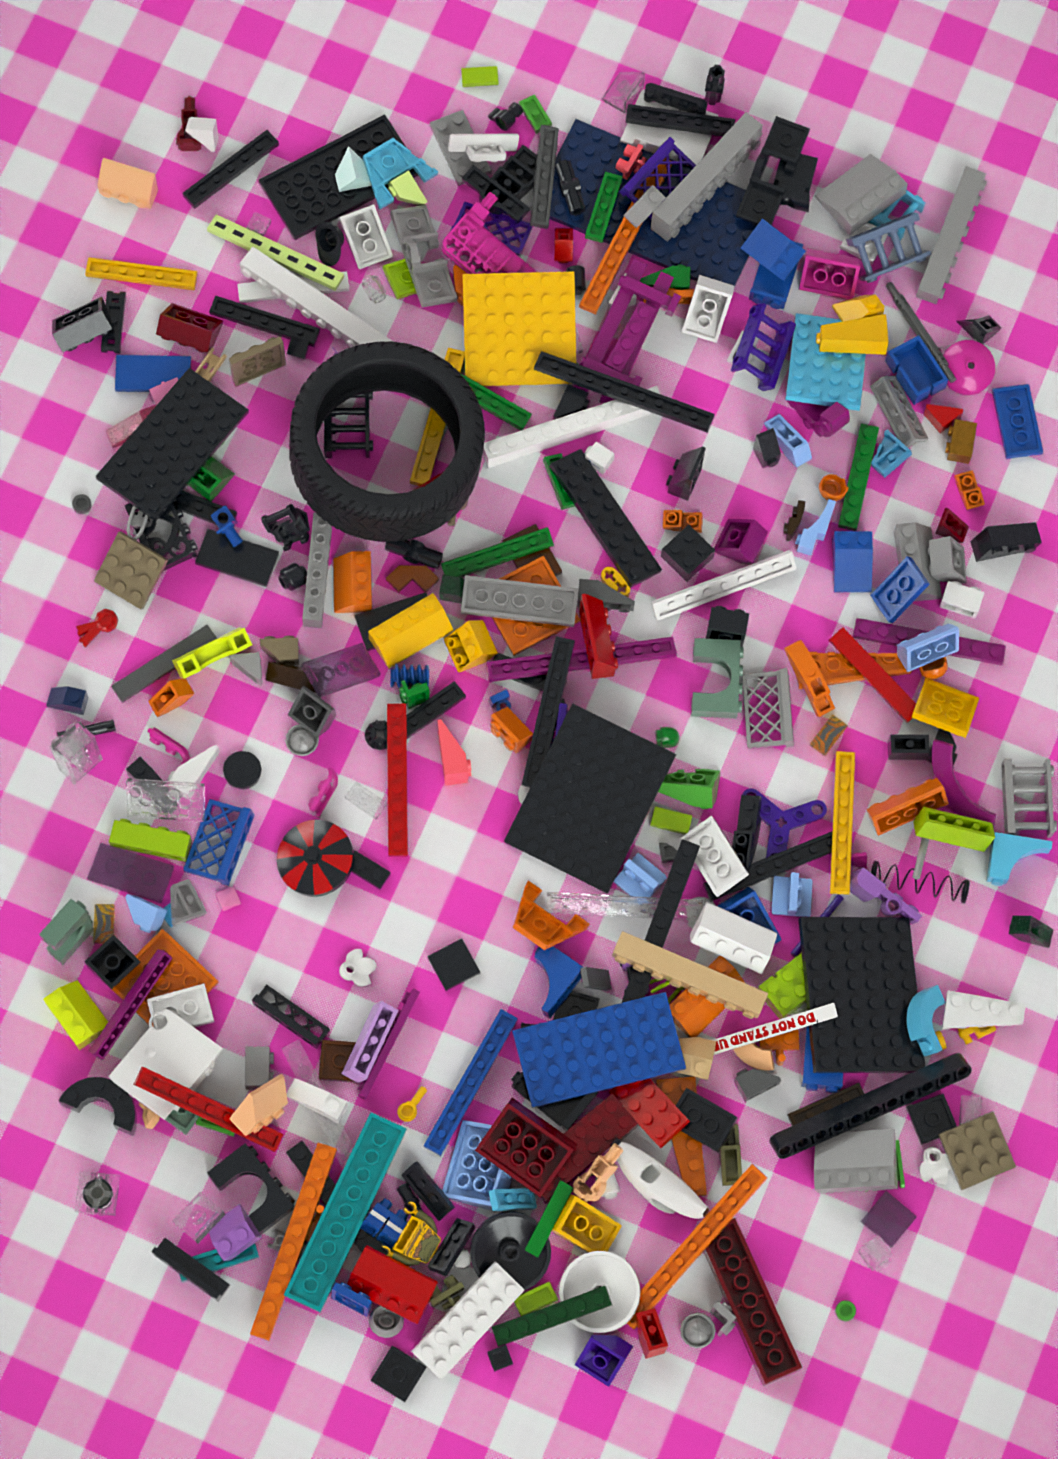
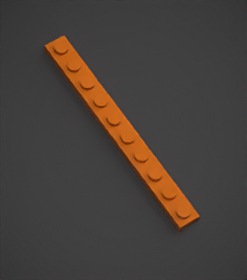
[579,158,672,315]
[250,1142,337,1341]
[627,1164,768,1329]

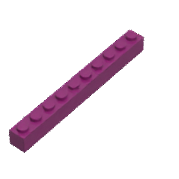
[89,949,172,1060]

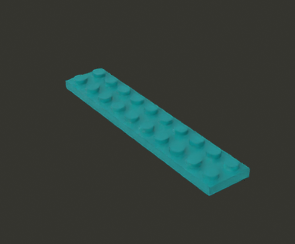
[284,1112,407,1313]

